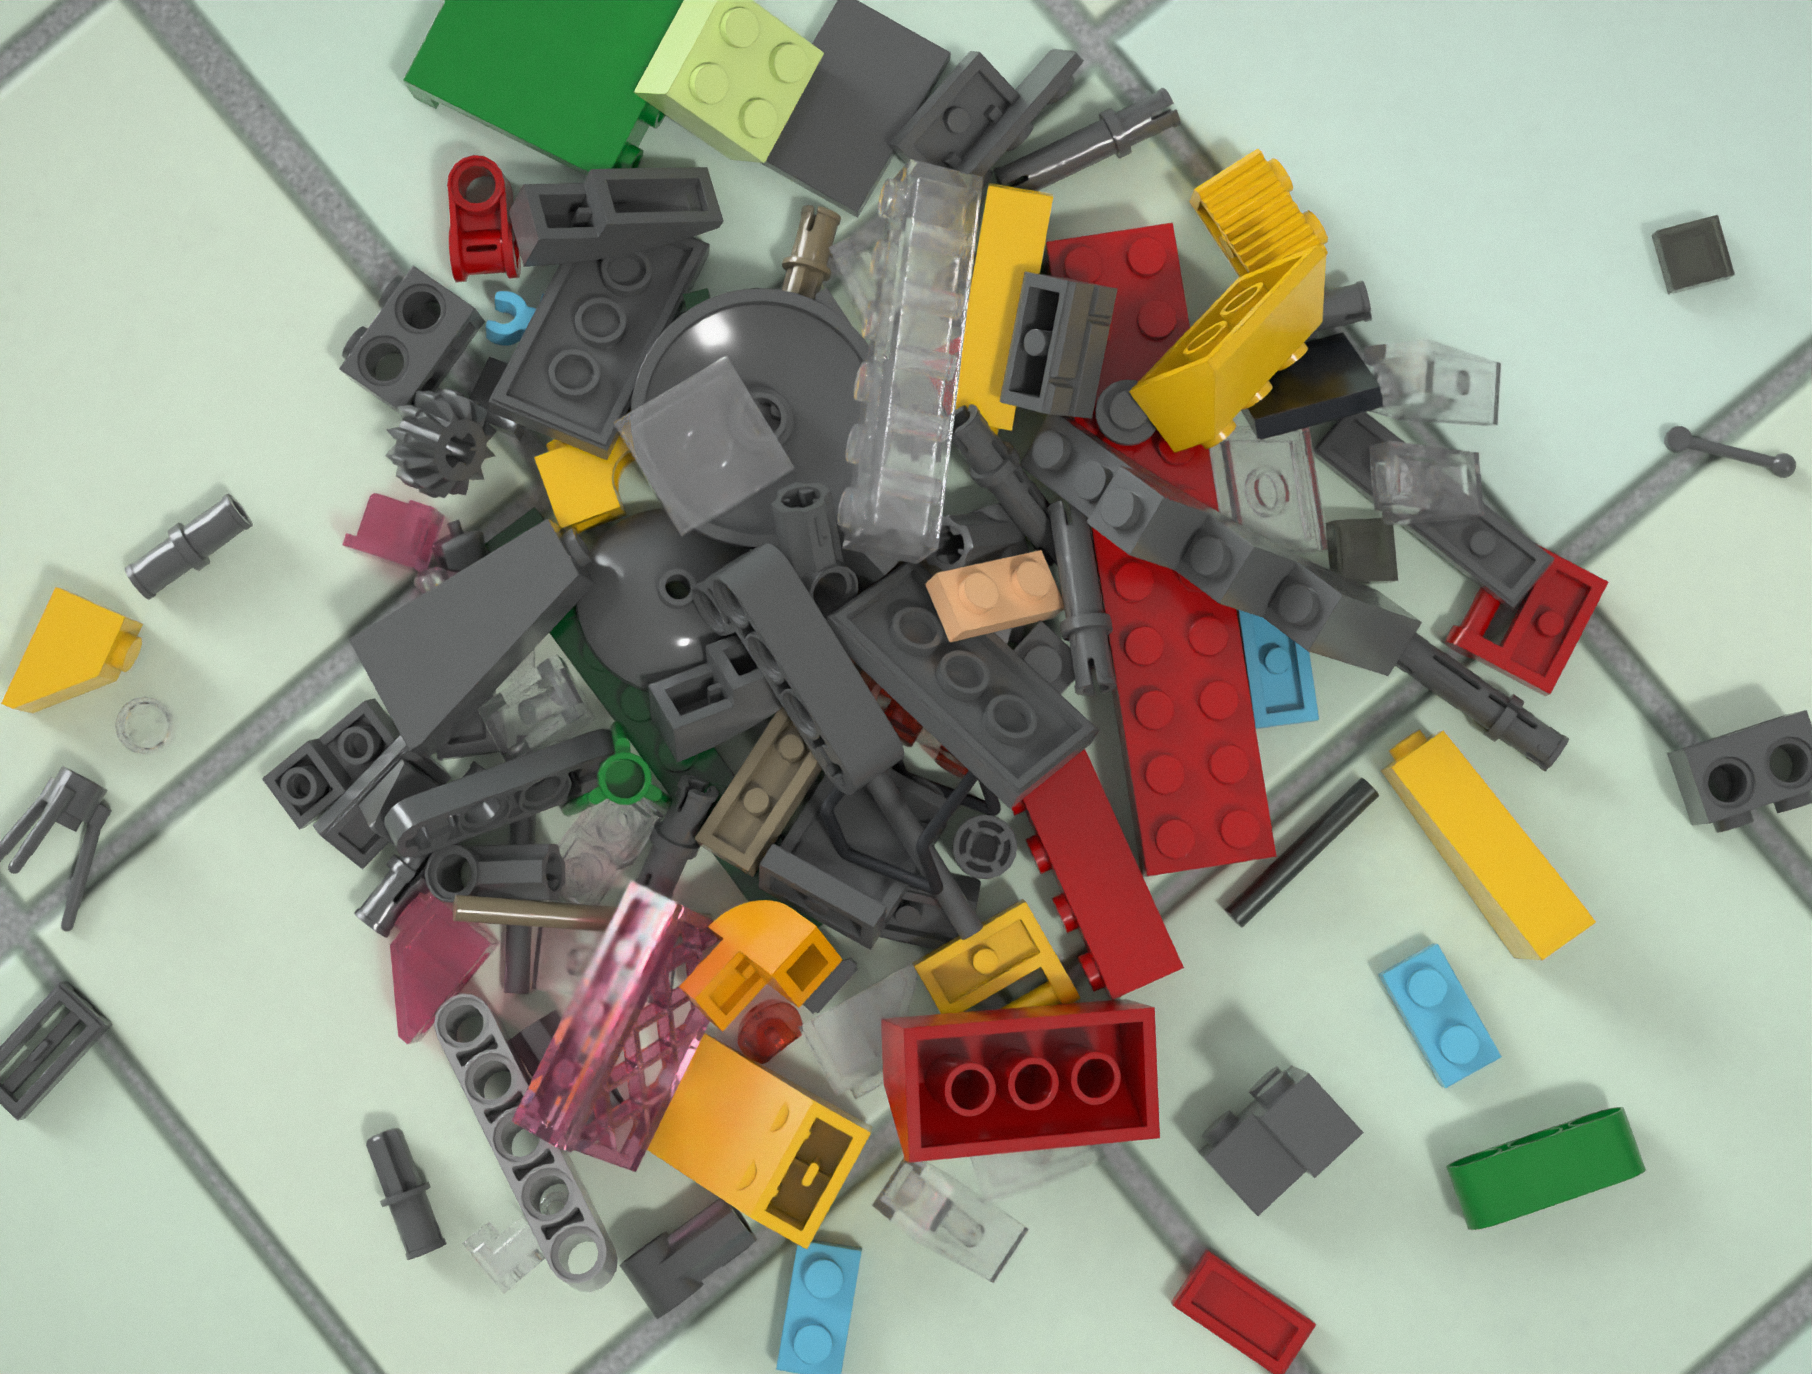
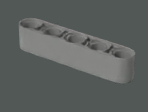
[434,994,618,1292]

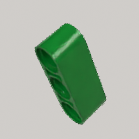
[1447,1107,1646,1230]

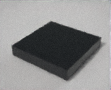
[1241,332,1383,440]

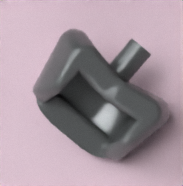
[432,520,486,572]

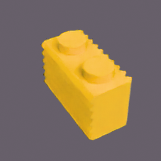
[1189,149,1328,277]

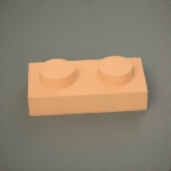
[925,550,1064,642]

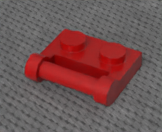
[1444,545,1609,696]

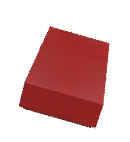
[1171,1249,1316,1374]

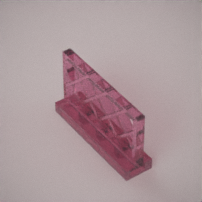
[511,881,720,1172]

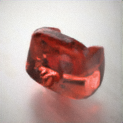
[737,999,804,1064]

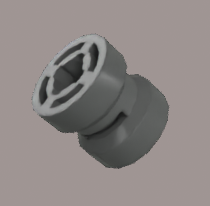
[952,815,1017,879]

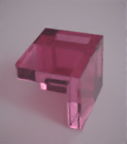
[342,493,445,575]

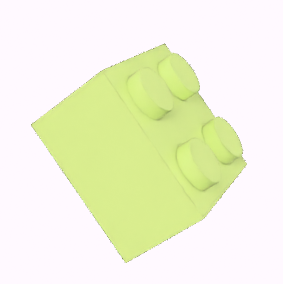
[633,0,824,163]

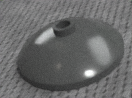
[576,508,750,692]

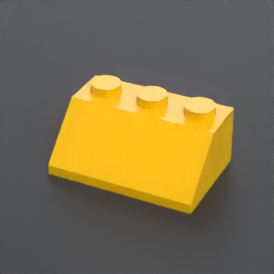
[1129,244,1326,453]

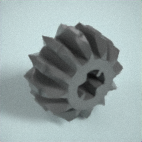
[385,388,497,498]

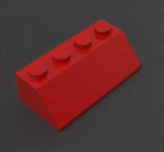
[881,999,1160,1163]

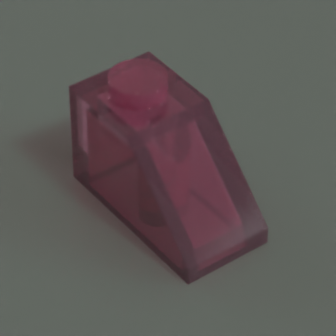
[390,894,501,1045]

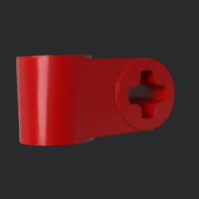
[447,155,521,283]

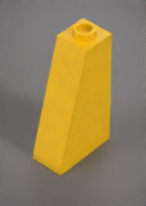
[949,183,1053,436]
[1380,729,1596,961]

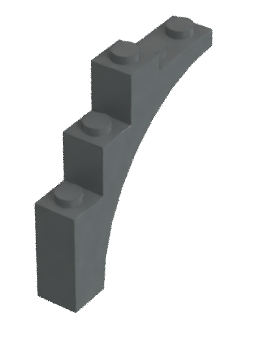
[1020,414,1422,676]

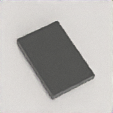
[761,0,951,218]

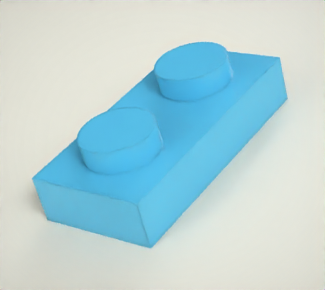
[1236,609,1319,729]
[1378,943,1502,1088]
[776,1240,862,1374]

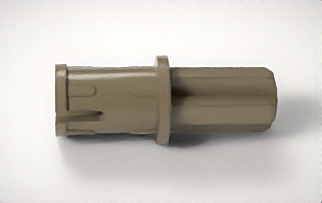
[782,205,841,300]

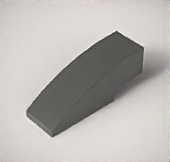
[509,167,724,267]
[648,634,783,763]

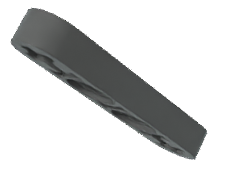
[384,729,615,857]

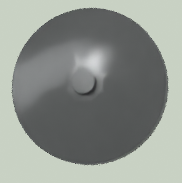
[631,288,892,549]

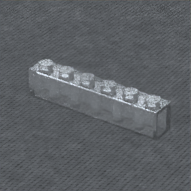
[837,159,984,564]

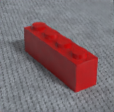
[1011,749,1184,1000]

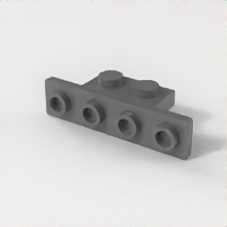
[888,49,1084,248]

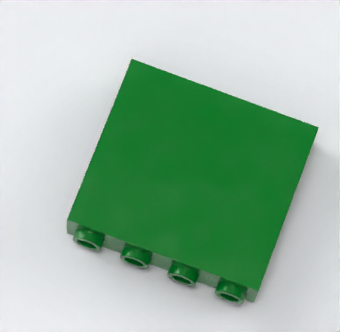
[403,0,684,176]

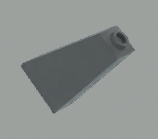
[349,519,595,756]

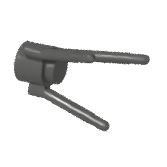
[0,766,112,932]

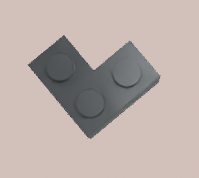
[1198,1065,1364,1216]

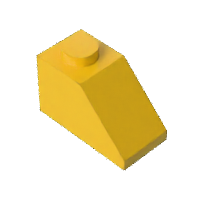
[1,587,143,713]

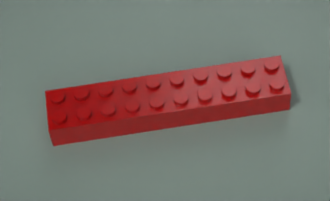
[1043,222,1277,877]

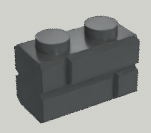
[999,272,1117,418]

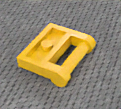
[912,899,1081,1014]

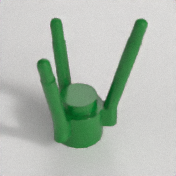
[562,721,673,817]

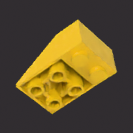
[641,1033,873,1249]

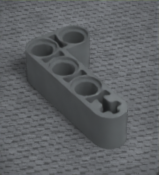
[691,543,904,796]

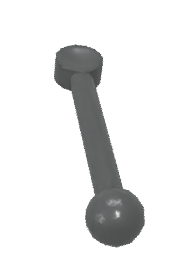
[1664,426,1796,478]

